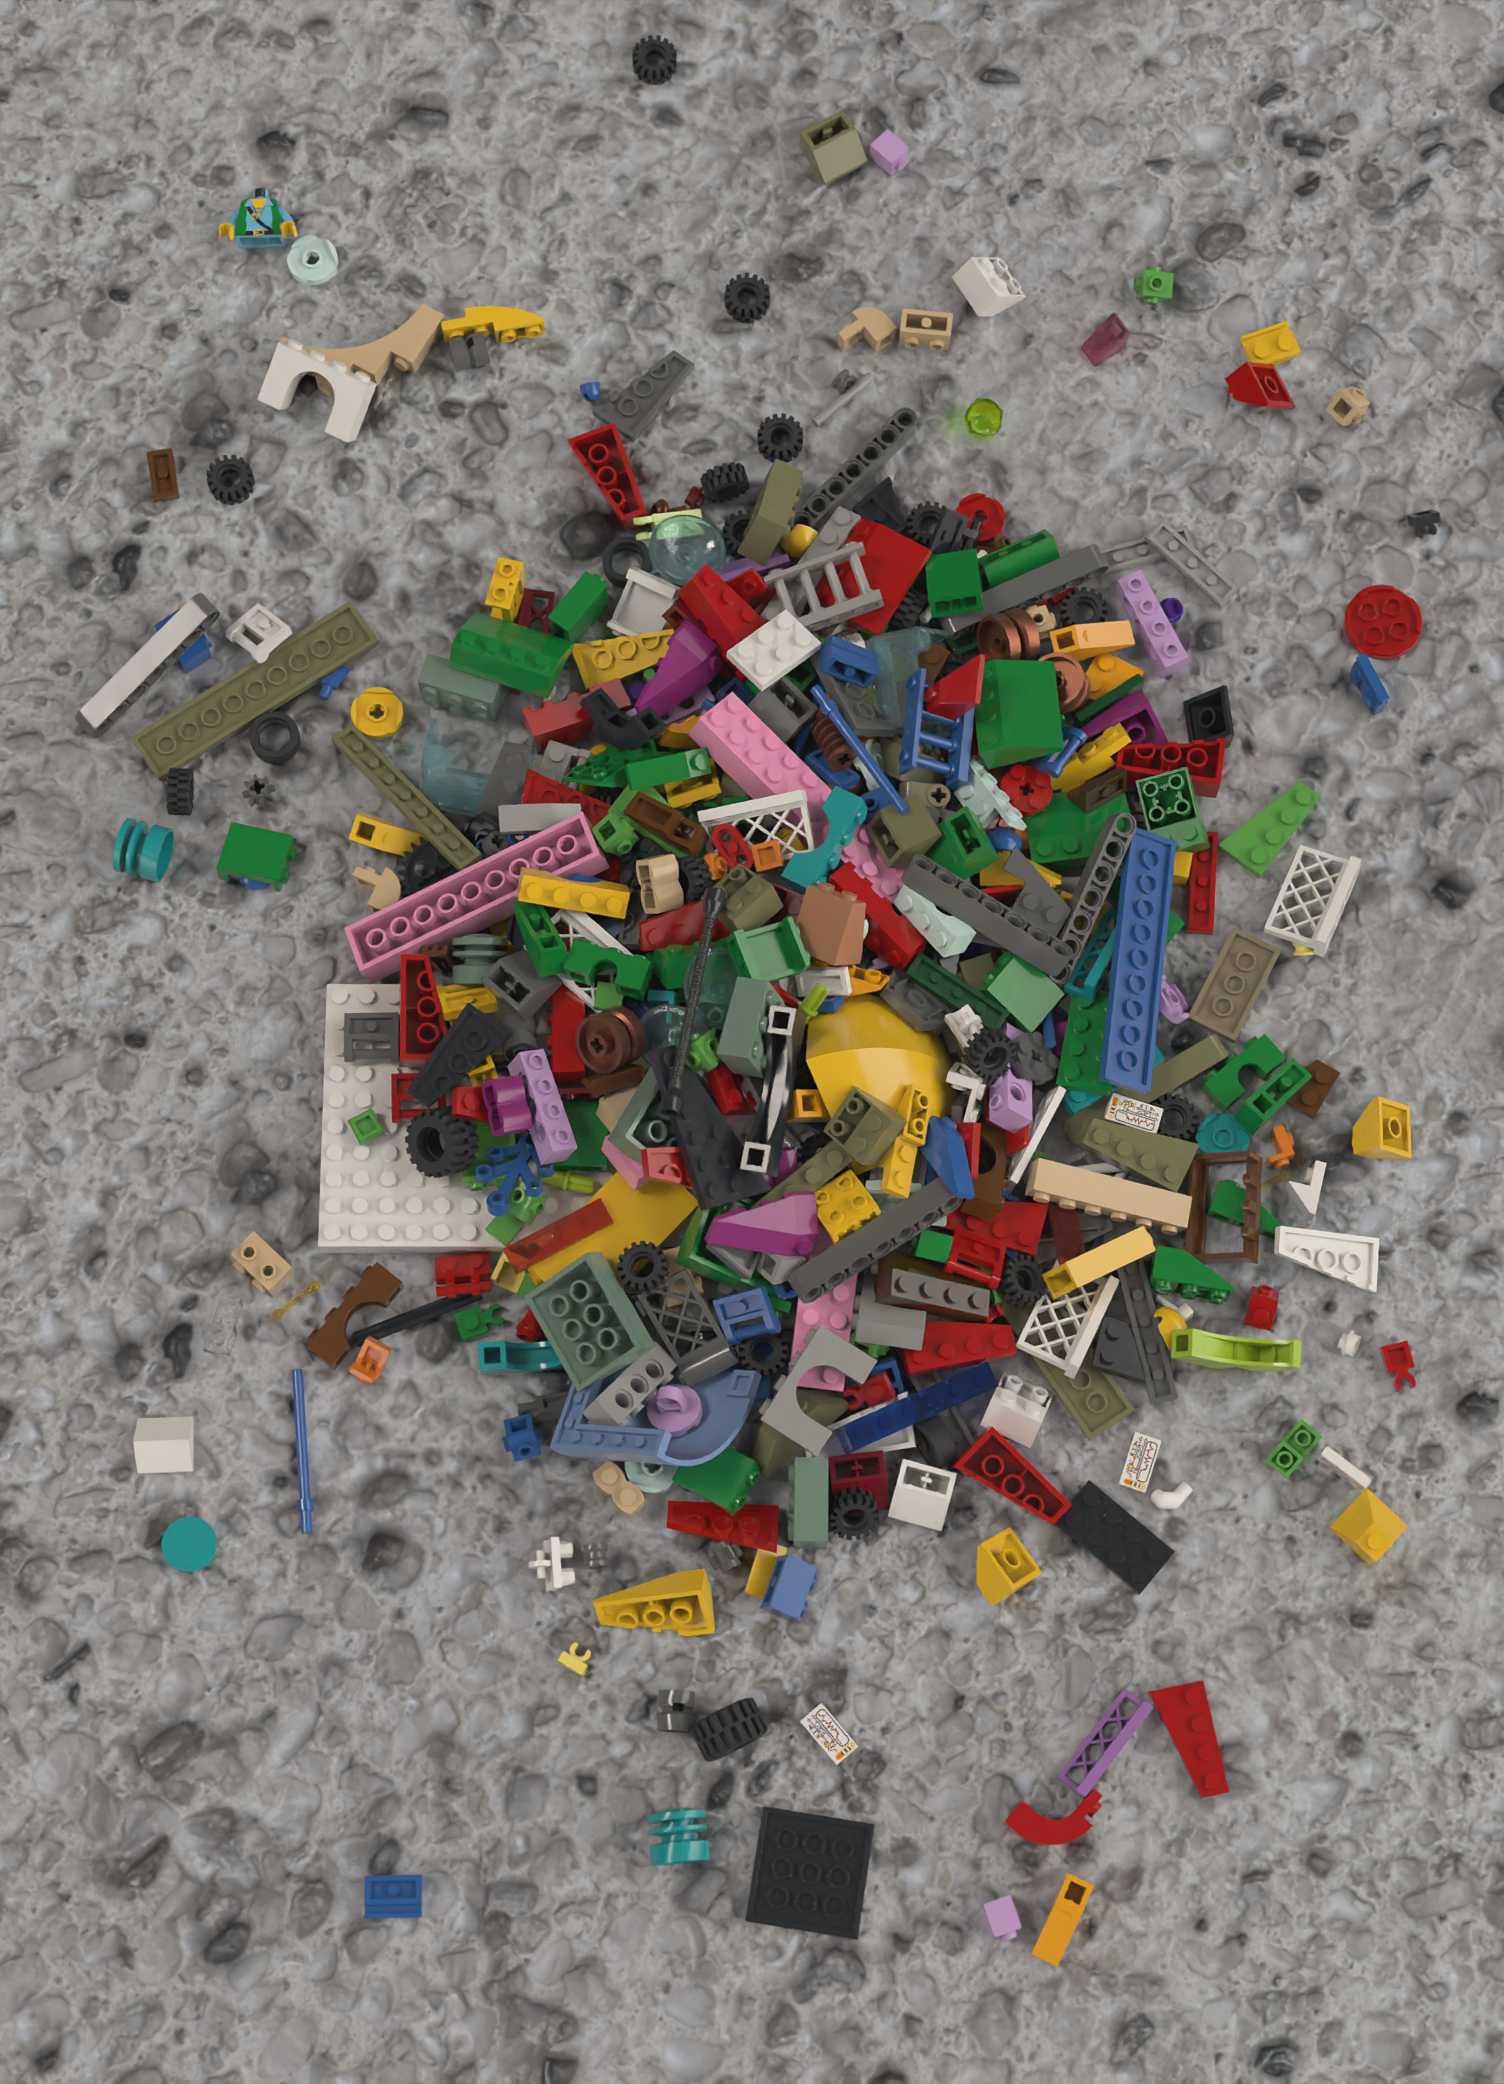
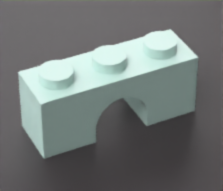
[893,885,976,958]

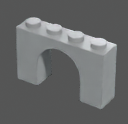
[851,1265,926,1350]
[759,1325,877,1456]

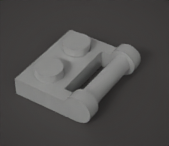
[537,740,594,790]

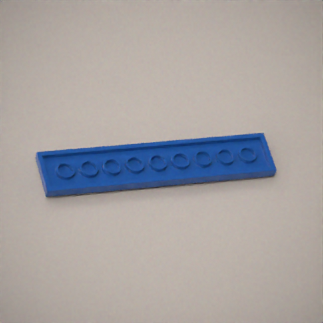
[1099,827,1176,1094]

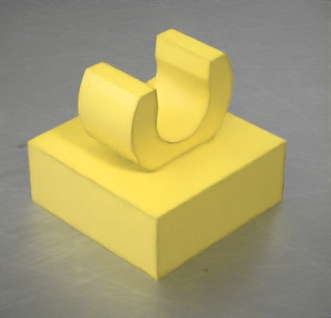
[558,1642,591,1677]

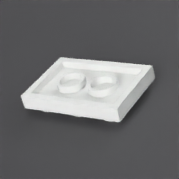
[727,610,821,691]

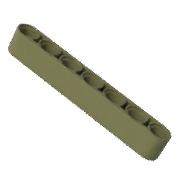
[1061,1034,1231,1149]

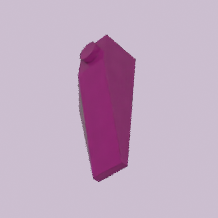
[634,620,724,717]
[1068,689,1168,761]
[705,1191,819,1256]

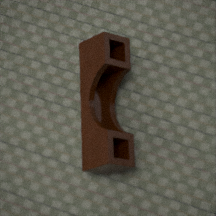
[960,1114,1011,1221]
[306,1262,404,1371]

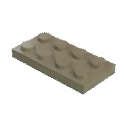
[1186,927,1281,1043]

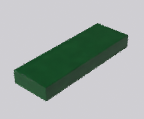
[1073,674,1144,729]

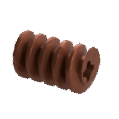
[810,717,857,772]

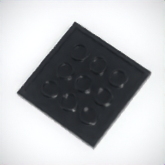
[745,1806,875,1940]

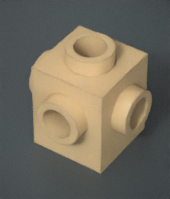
[1325,386,1370,427]
[1025,605,1057,645]

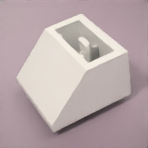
[952,257,1026,317]
[980,1372,1054,1448]
[888,1459,957,1532]

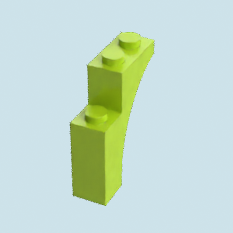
[1171,1328,1302,1373]

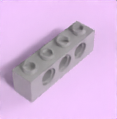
[582,1341,678,1427]

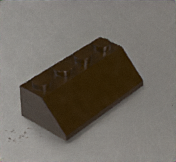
[875,1251,990,1323]

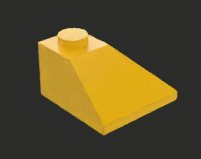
[1352,1096,1412,1159]
[1329,1488,1408,1566]
[976,1527,1042,1607]

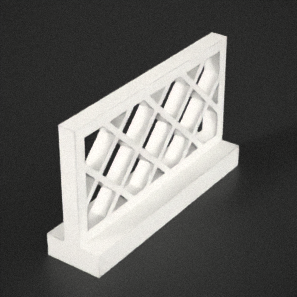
[697,790,816,872]
[1264,845,1361,957]
[524,908,634,1013]
[1005,1086,1066,1194]
[1016,1256,1120,1379]

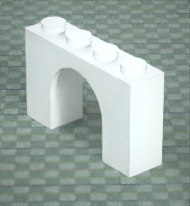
[257,339,377,442]

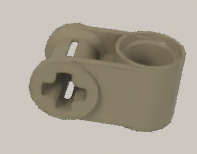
[899,781,950,809]

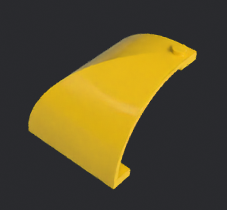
[806,994,959,1175]

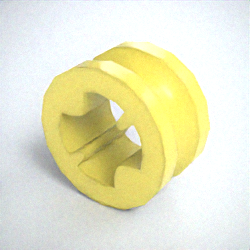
[1292,942,1314,956]

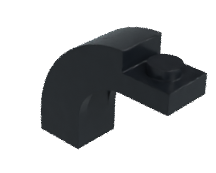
[579,687,667,750]

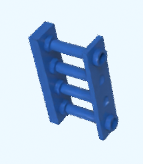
[898,668,975,790]

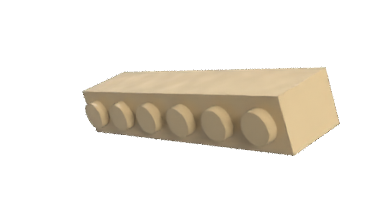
[1025,1158,1192,1235]

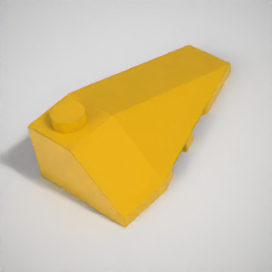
[593,1568,715,1636]

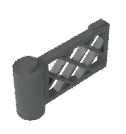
[635,1268,740,1388]

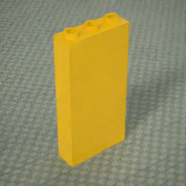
[526,1171,699,1288]

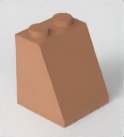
[796,882,866,965]

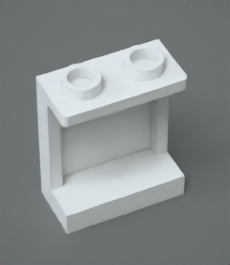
[606,567,681,637]

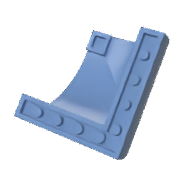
[549,1362,761,1466]

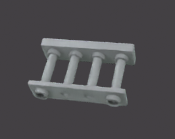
[763,542,884,633]

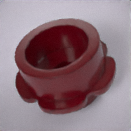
[684,486,705,510]

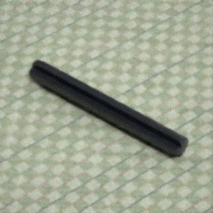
[353,1292,483,1347]

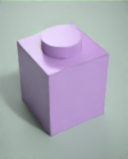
[869,129,909,176]
[982,1895,1022,1942]

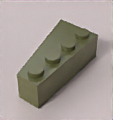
[737,459,804,566]
[1073,1118,1200,1193]

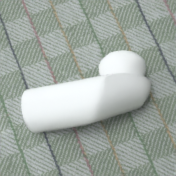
[1151,1481,1193,1509]

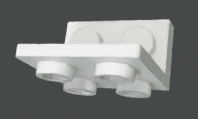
[946,1062,989,1122]

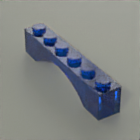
[834,1361,999,1455]

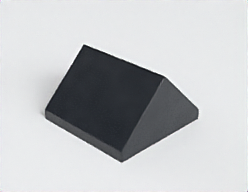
[1183,685,1234,748]

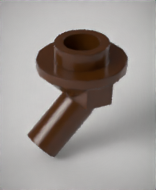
[650,499,687,515]
[975,534,1012,554]

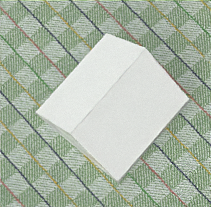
[133,1416,194,1474]

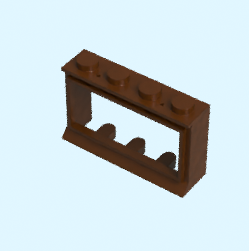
[1183,1151,1262,1265]

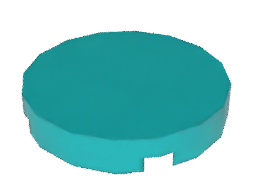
[1195,1112,1250,1154]
[161,1516,217,1573]

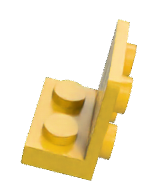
[814,1170,882,1245]

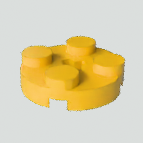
[351,687,404,740]

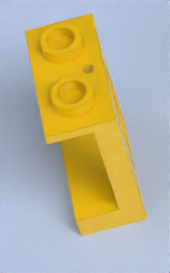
[484,556,527,624]

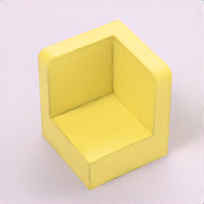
[491,1249,529,1294]

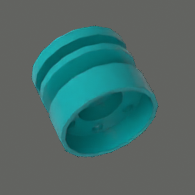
[113,818,174,882]
[647,1807,710,1866]

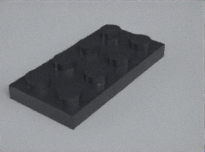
[1054,1480,1175,1595]

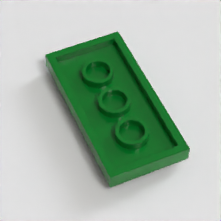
[1056,992,1112,1096]

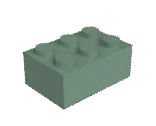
[418,653,506,722]
[716,977,785,1078]
[788,1457,828,1549]

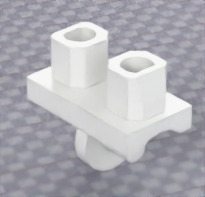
[944,1004,984,1048]
[528,1537,575,1591]

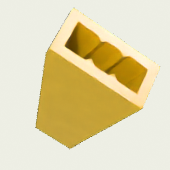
[1042,1226,1156,1299]

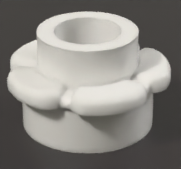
[1338,1330,1361,1357]

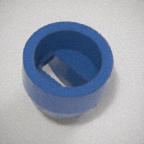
[580,382,601,402]

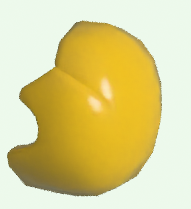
[779,524,819,558]
[1154,1307,1187,1351]

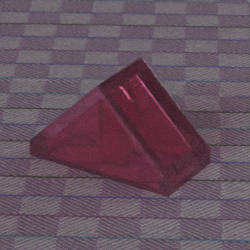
[1080,313,1130,366]

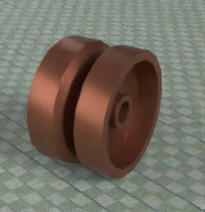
[976,608,1040,662]
[1038,652,1091,718]
[575,1006,646,1074]

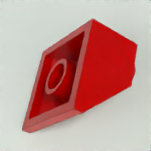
[1225,361,1296,410]
[925,654,985,721]

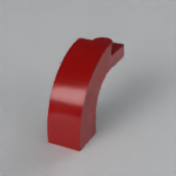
[1002,1788,1103,1846]

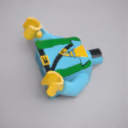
[218,188,298,248]

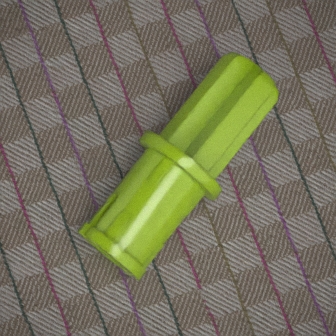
[798,983,829,1026]
[540,1168,595,1195]

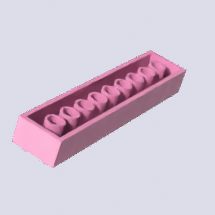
[689,692,906,907]
[344,812,610,983]

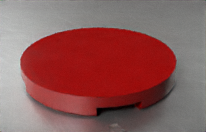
[1343,585,1422,660]

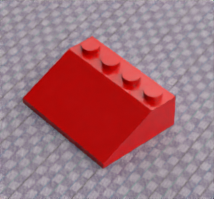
[815,518,932,636]

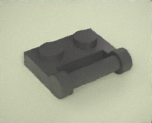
[344,1012,399,1062]

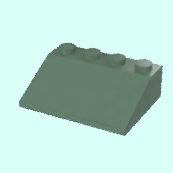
[607,1066,725,1187]
[524,1252,656,1392]

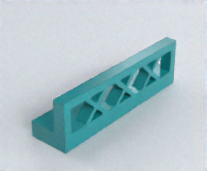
[1064,908,1118,1002]

